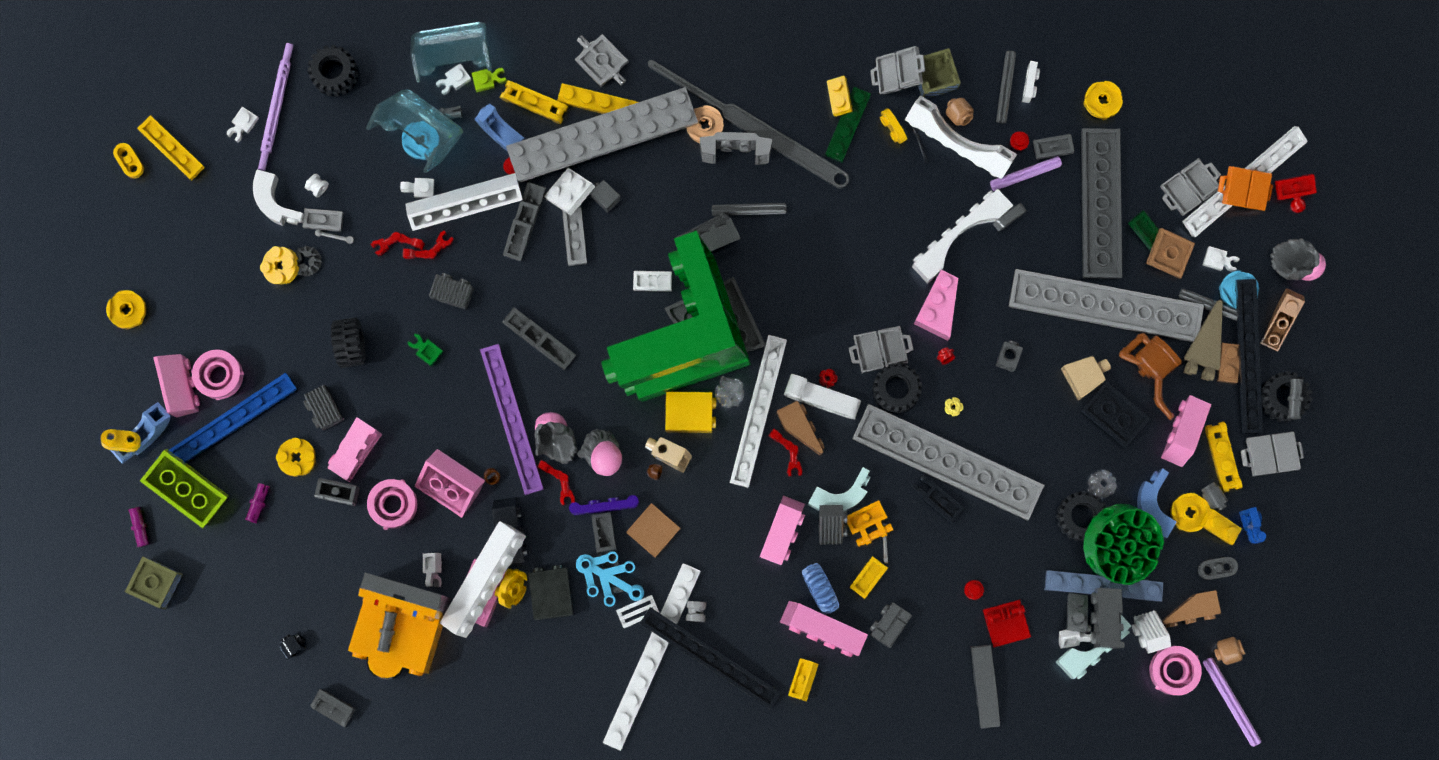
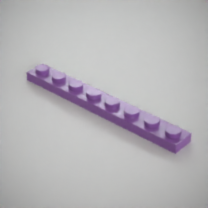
[480,344,544,496]

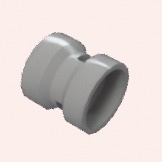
[686,601,706,622]

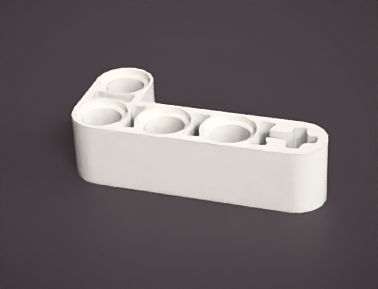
[784,374,861,419]

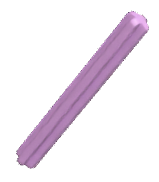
[1203,657,1261,747]

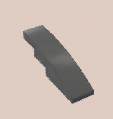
[503,182,547,261]
[502,307,576,370]
[591,512,623,594]
[971,645,1000,728]

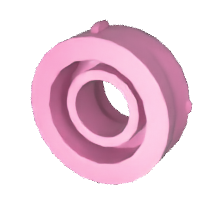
[191,350,245,400]
[367,479,418,530]
[1149,646,1202,695]

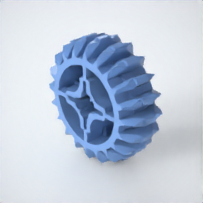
[802,563,840,615]

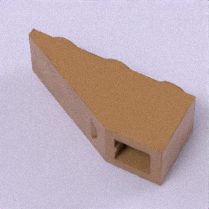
[1260,288,1305,351]
[777,401,825,455]
[1161,590,1221,628]

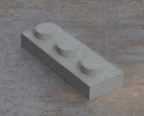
[562,207,587,266]

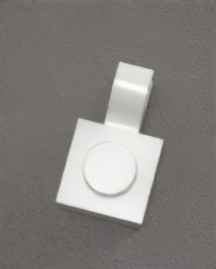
[400,178,434,198]
[423,553,442,587]
[1059,625,1091,649]

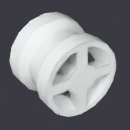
[305,173,329,197]

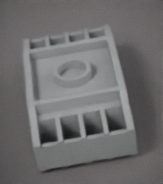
[700,132,772,165]

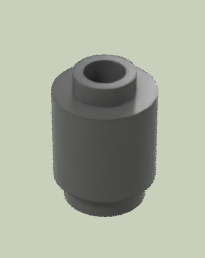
[1201,482,1229,512]

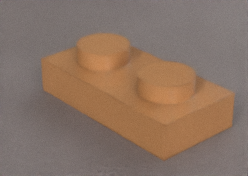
[1217,343,1239,384]

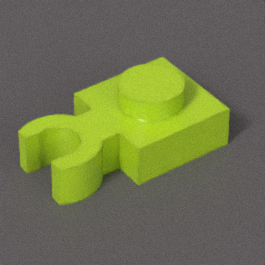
[472,68,507,92]

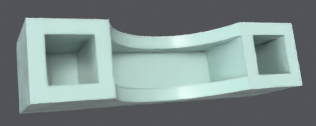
[1056,615,1131,679]

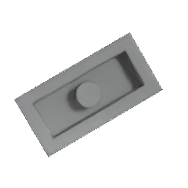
[302,208,344,232]

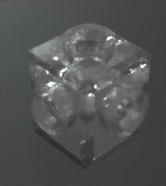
[715,377,744,408]
[1087,470,1117,499]

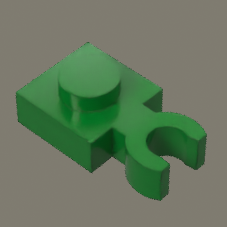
[408,334,443,367]

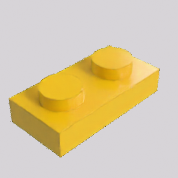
[827,76,853,117]
[1200,509,1242,545]
[788,658,819,702]

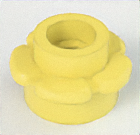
[944,397,963,416]

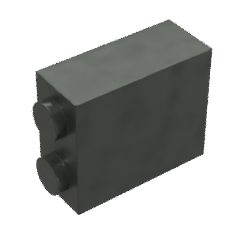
[528,565,574,620]

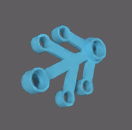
[576,551,644,607]

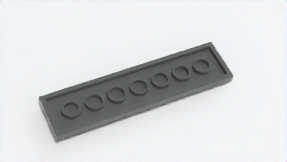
[1081,128,1122,279]

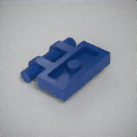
[1239,507,1266,544]

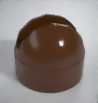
[647,464,663,480]
[484,468,500,485]

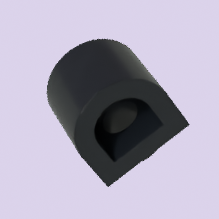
[279,633,306,659]

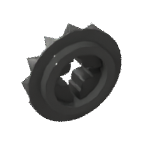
[295,245,321,276]

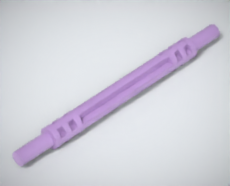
[258,43,293,171]

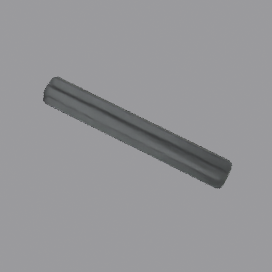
[996,51,1016,124]
[712,203,787,216]
[1178,288,1237,321]

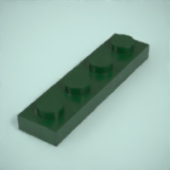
[825,87,871,163]

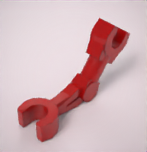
[403,231,454,259]
[371,232,425,256]
[768,429,802,476]
[537,460,575,505]

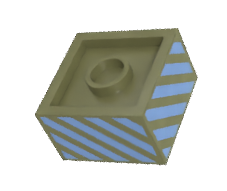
[918,48,961,99]
[125,556,183,609]

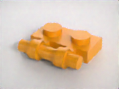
[847,500,894,547]

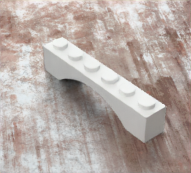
[905,95,1017,179]
[912,189,1013,284]

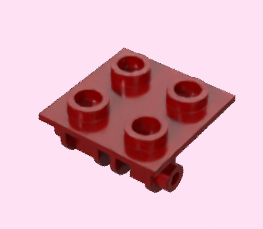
[983,600,1031,648]

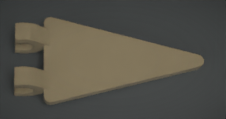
[1183,300,1223,381]

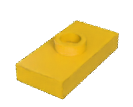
[849,556,888,599]

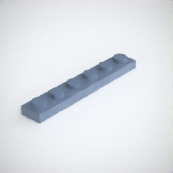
[1044,570,1163,602]

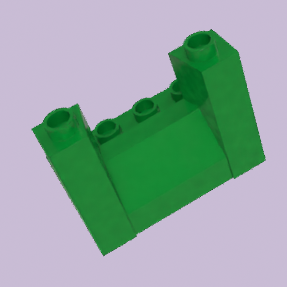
[601,231,751,402]

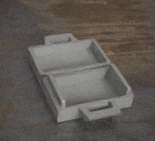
[871,46,925,95]
[1160,158,1221,216]
[849,326,913,373]
[1241,432,1304,476]

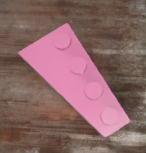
[780,601,868,657]

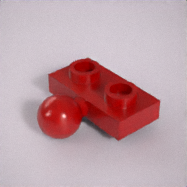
[1275,174,1317,213]

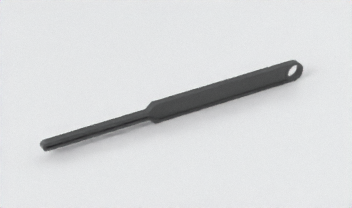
[648,60,849,188]

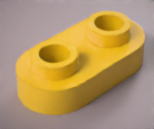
[880,108,907,144]
[113,143,144,179]
[101,429,141,452]

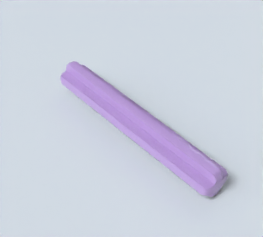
[990,156,1062,191]

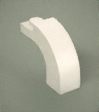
[253,170,304,226]

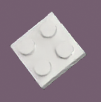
[544,168,595,216]

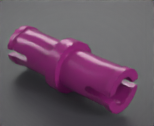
[245,483,270,524]
[128,507,149,547]

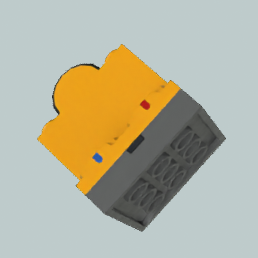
[348,573,452,680]

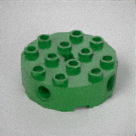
[1083,504,1164,585]

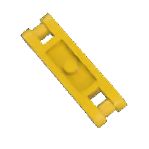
[499,80,569,124]
[1205,421,1242,493]

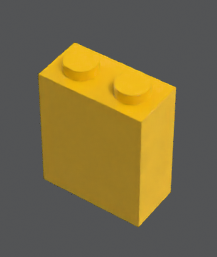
[665,392,716,433]

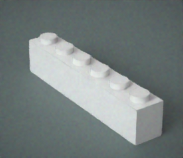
[406,173,523,231]
[440,521,526,638]

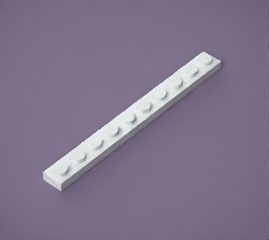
[603,563,701,751]

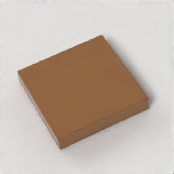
[1146,228,1195,278]
[626,503,681,558]

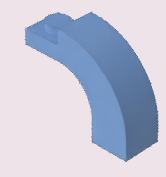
[475,103,525,152]
[110,402,171,464]
[1137,468,1177,539]

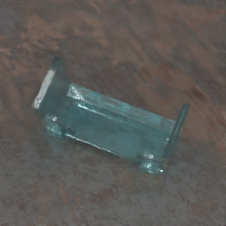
[411,22,492,82]
[366,89,463,173]

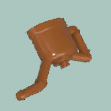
[1119,333,1182,420]

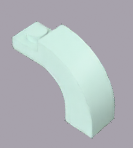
[808,467,871,511]

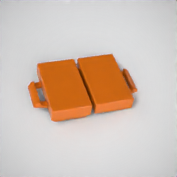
[1218,166,1273,211]

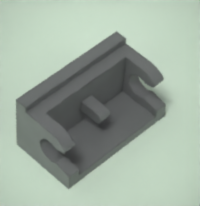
[311,689,356,728]

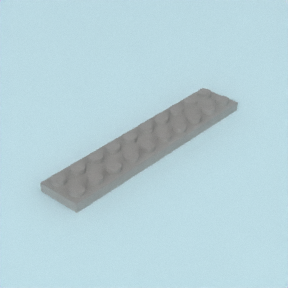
[506,87,698,183]
[1008,269,1204,342]
[852,404,1044,521]

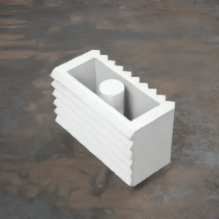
[1132,610,1171,654]

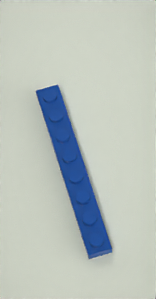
[156,373,297,463]

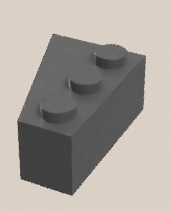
[673,212,741,252]
[1091,588,1125,649]

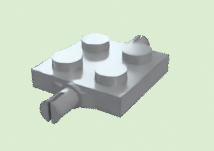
[575,34,628,87]

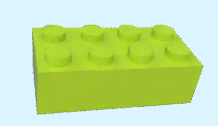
[140,449,229,528]

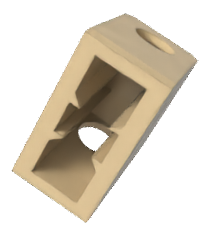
[1061,356,1111,401]
[645,437,692,473]

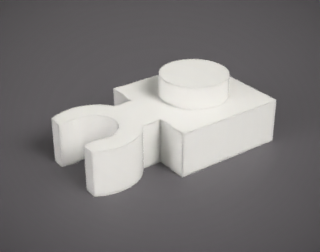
[436,64,471,95]
[227,107,259,142]
[1203,246,1239,272]

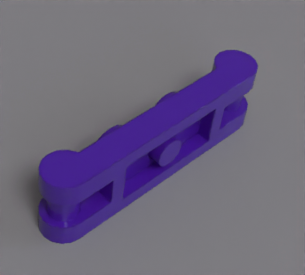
[569,495,639,515]

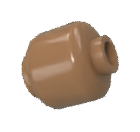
[946,98,974,126]
[1214,637,1245,665]

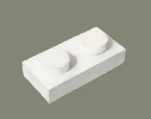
[1022,61,1040,103]

